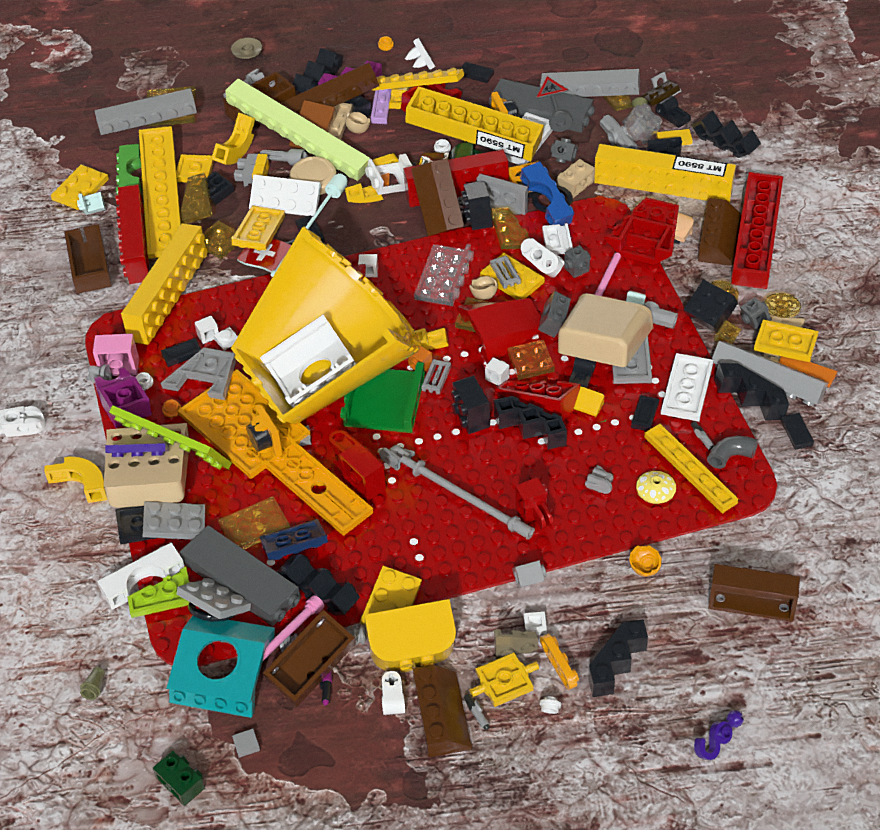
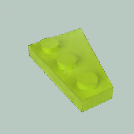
[127,566,189,618]

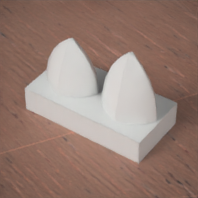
[405,38,435,69]

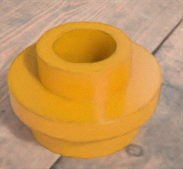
[378,36,394,51]

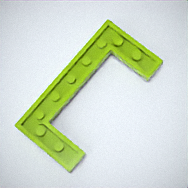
[109,405,232,470]

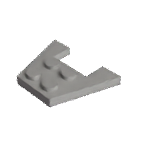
[161,348,236,400]

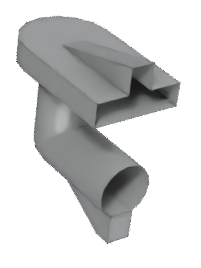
[86,364,113,383]
[379,445,415,470]
[585,465,614,494]

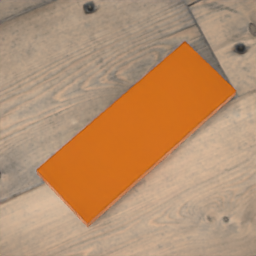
[778,357,838,388]

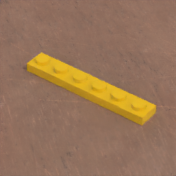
[372,68,464,91]
[645,424,738,513]

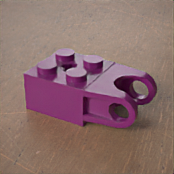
[94,367,152,428]

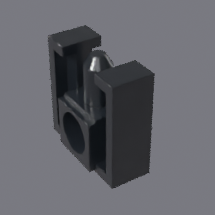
[196,171,235,206]

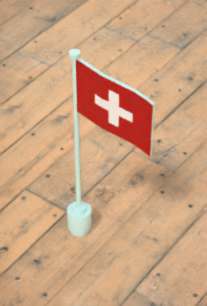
[237,174,347,277]

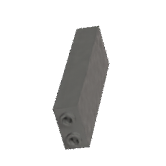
[489,79,595,133]
[180,526,301,627]

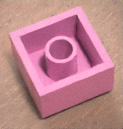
[93,334,139,377]

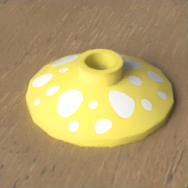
[636,471,676,504]

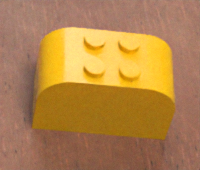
[364,599,456,673]

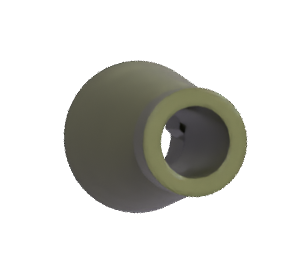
[80,667,105,700]

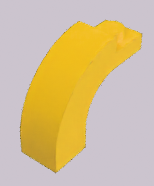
[212,113,255,165]
[44,457,108,503]

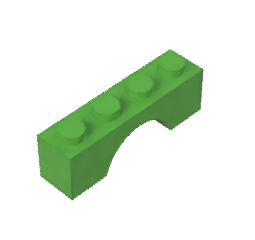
[116,144,142,197]

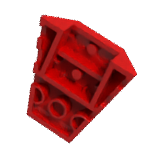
[604,197,679,265]
[457,298,541,364]

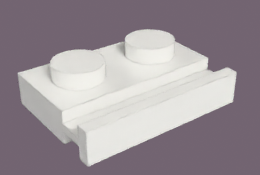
[542,224,573,255]

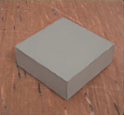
[232,729,260,758]

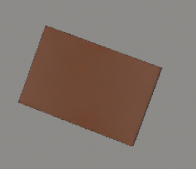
[289,100,336,151]

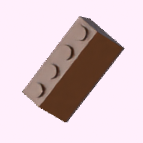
[411,158,464,236]
[698,198,742,266]
[412,665,472,757]

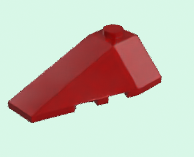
[495,381,581,420]

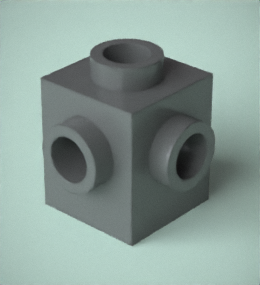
[551,138,578,163]
[564,245,591,278]
[740,298,772,330]

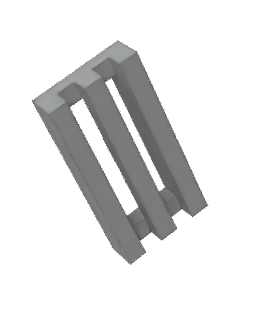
[490,256,521,289]
[422,359,451,395]

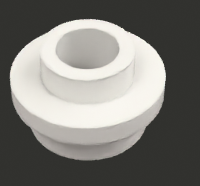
[434,139,451,153]
[136,372,153,390]
[539,696,562,714]

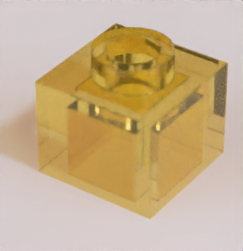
[714,320,742,344]

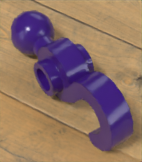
[694,710,744,760]

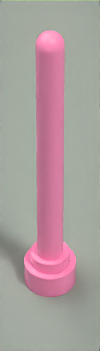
[594,253,621,296]
[262,595,324,662]

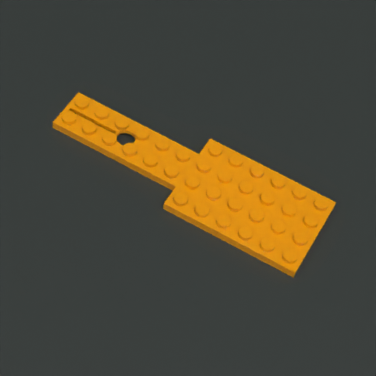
[178,369,373,536]

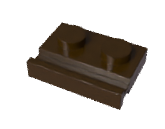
[641,80,680,106]

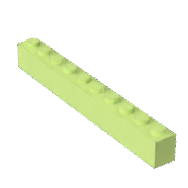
[226,79,370,181]

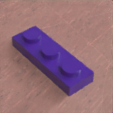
[105,443,169,457]

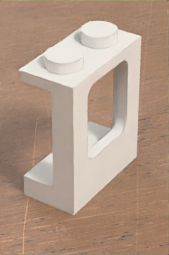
[365,154,412,195]

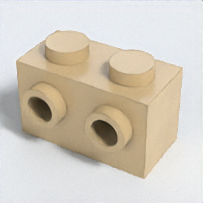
[557,159,595,198]

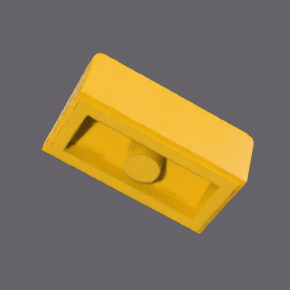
[574,386,604,417]

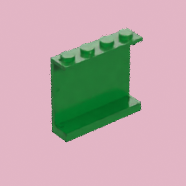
[340,362,425,433]

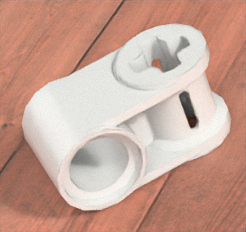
[382,671,405,715]

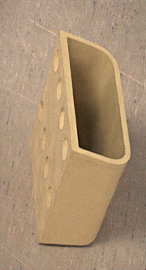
[558,294,654,367]
[104,423,189,508]

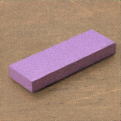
[371,89,391,124]

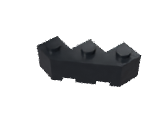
[292,48,343,93]
[691,110,761,158]
[714,363,790,421]
[494,396,567,450]
[277,554,360,616]
[588,619,648,697]

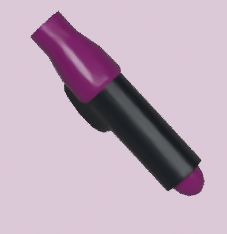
[320,670,332,706]

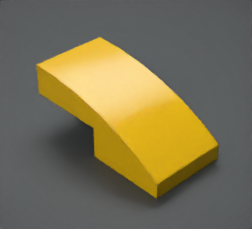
[389,87,409,109]
[345,183,383,203]
[411,328,449,350]

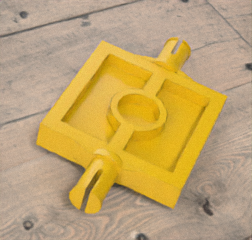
[469,653,539,707]

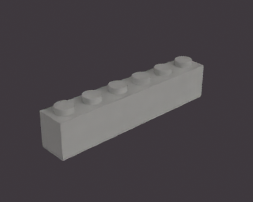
[540,69,641,97]
[94,88,197,135]
[712,341,828,406]

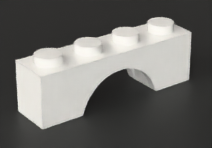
[97,543,184,610]

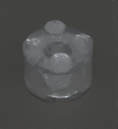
[622,104,663,144]

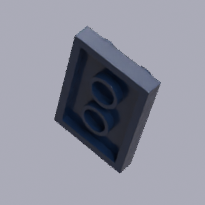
[260,519,328,560]

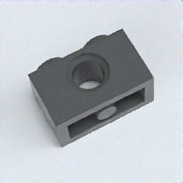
[538,291,571,337]

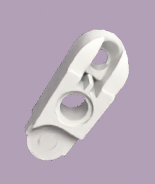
[521,238,564,278]
[0,406,46,437]

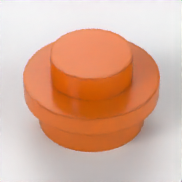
[162,399,181,417]

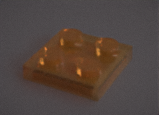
[508,340,555,380]

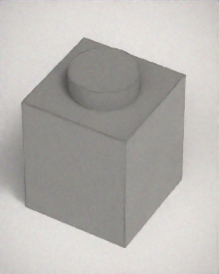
[512,561,546,588]

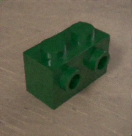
[152,751,205,806]

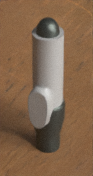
[691,421,714,451]
[463,694,490,730]

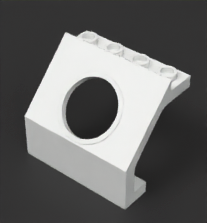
[260,315,356,408]

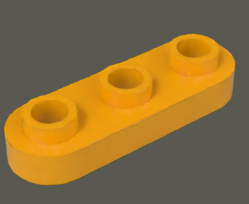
[540,633,579,690]

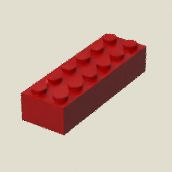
[403,150,509,207]
[115,185,150,284]

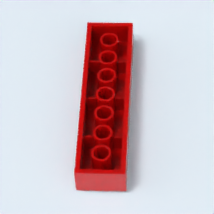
[731,172,784,289]

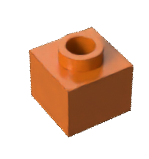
[408,346,432,372]

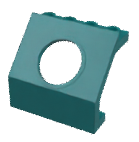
[166,616,275,718]

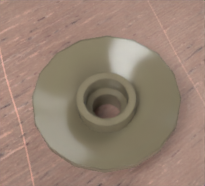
[231,38,262,59]

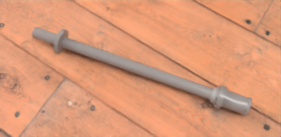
[401,455,535,539]

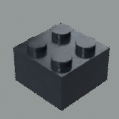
[461,181,493,230]
[683,279,738,334]
[451,375,490,434]

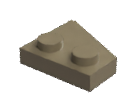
[494,629,538,659]

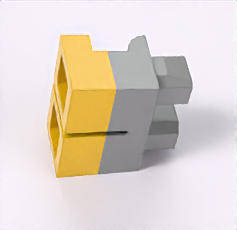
[234,154,270,187]

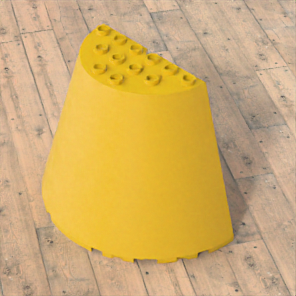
[231,227,421,424]

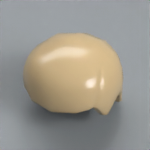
[345,112,370,134]
[469,276,498,300]

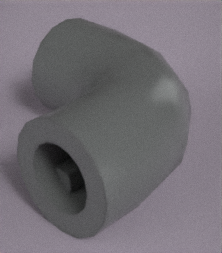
[707,435,758,469]

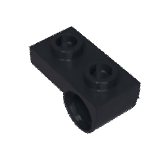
[344,95,371,118]
[655,96,691,128]
[647,137,682,156]
[569,357,596,389]

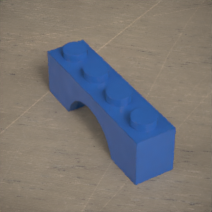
[520,161,574,226]

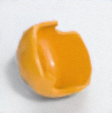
[629,545,662,577]

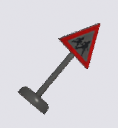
[536,76,572,132]

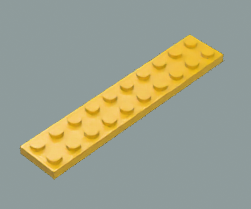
[139,126,181,259]

